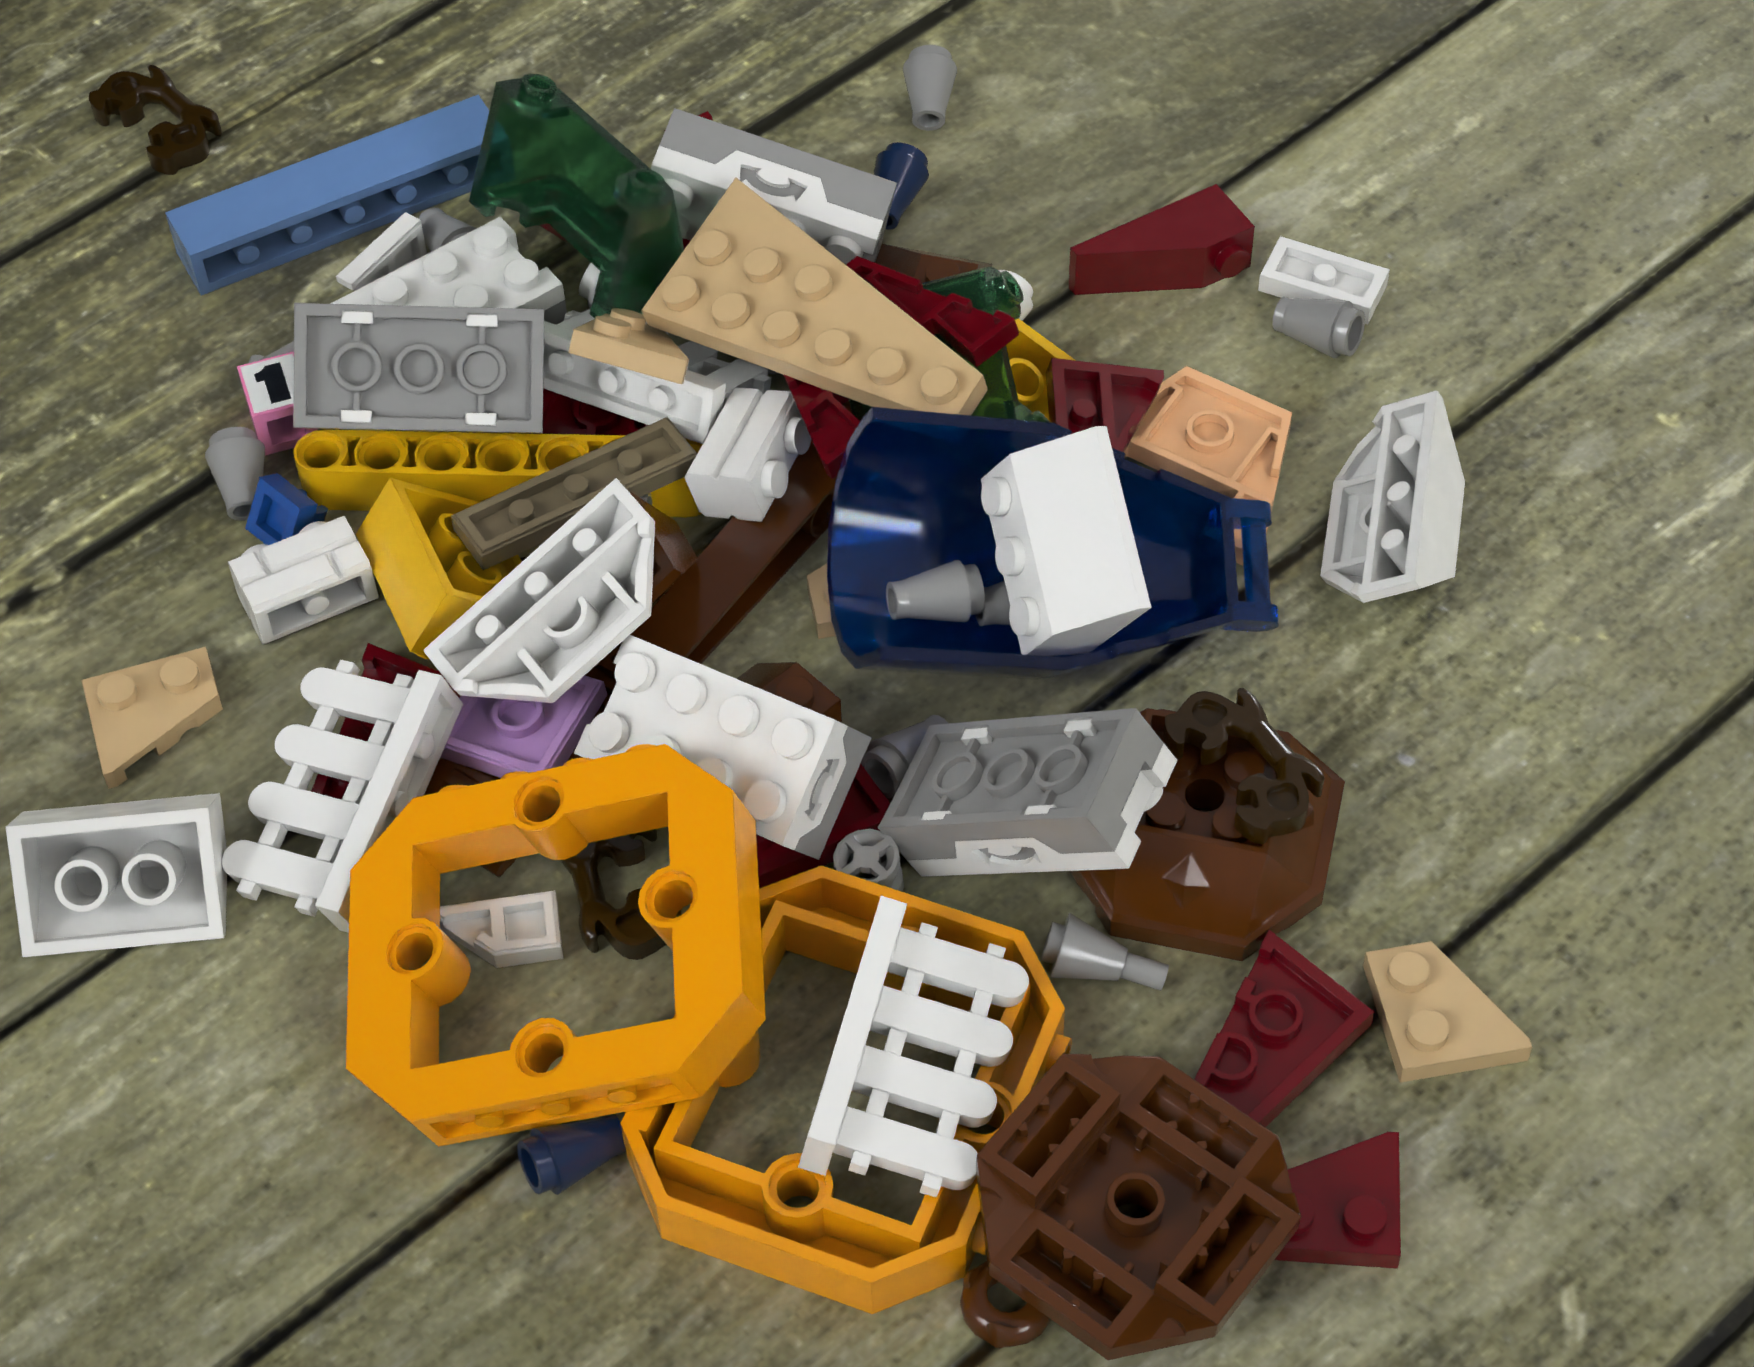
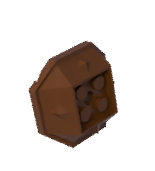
[1070,708,1345,961]
[976,1053,1302,1360]

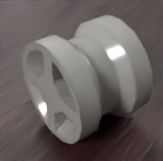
[833,829,904,892]

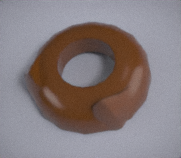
[960,1261,1051,1349]

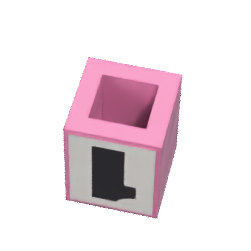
[237,351,318,456]

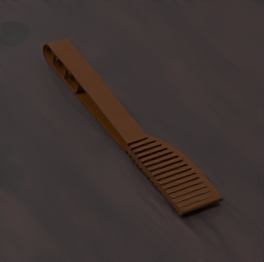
[424,399,913,877]

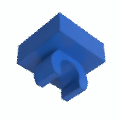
[245,473,328,545]

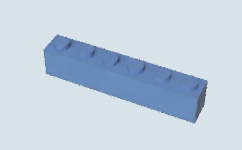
[165,95,512,295]

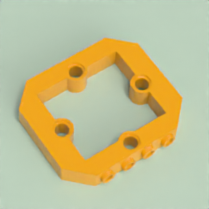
[346,744,766,1147]
[620,865,1072,1314]

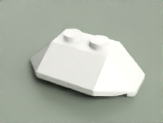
[1320,390,1465,603]
[423,478,655,703]

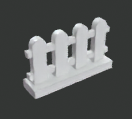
[543,308,771,444]
[222,659,463,933]
[798,896,1029,1198]

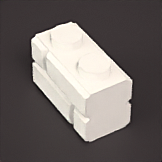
[684,387,811,522]
[228,516,379,645]

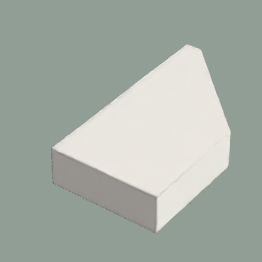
[336,212,427,291]
[440,890,564,968]

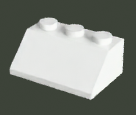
[981,426,1152,658]
[6,793,227,957]

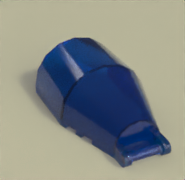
[827,407,1279,680]

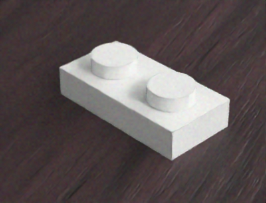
[1258,236,1390,325]

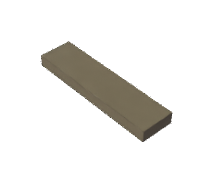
[451,417,697,570]

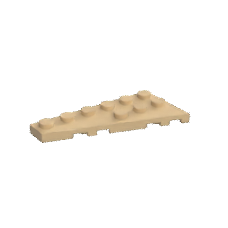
[641,177,988,438]

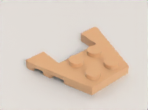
[1117,366,1292,572]

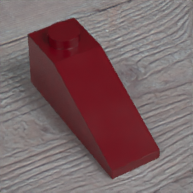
[1069,184,1255,295]

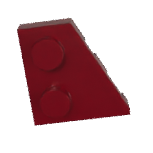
[1046,358,1164,466]
[1275,1132,1401,1269]

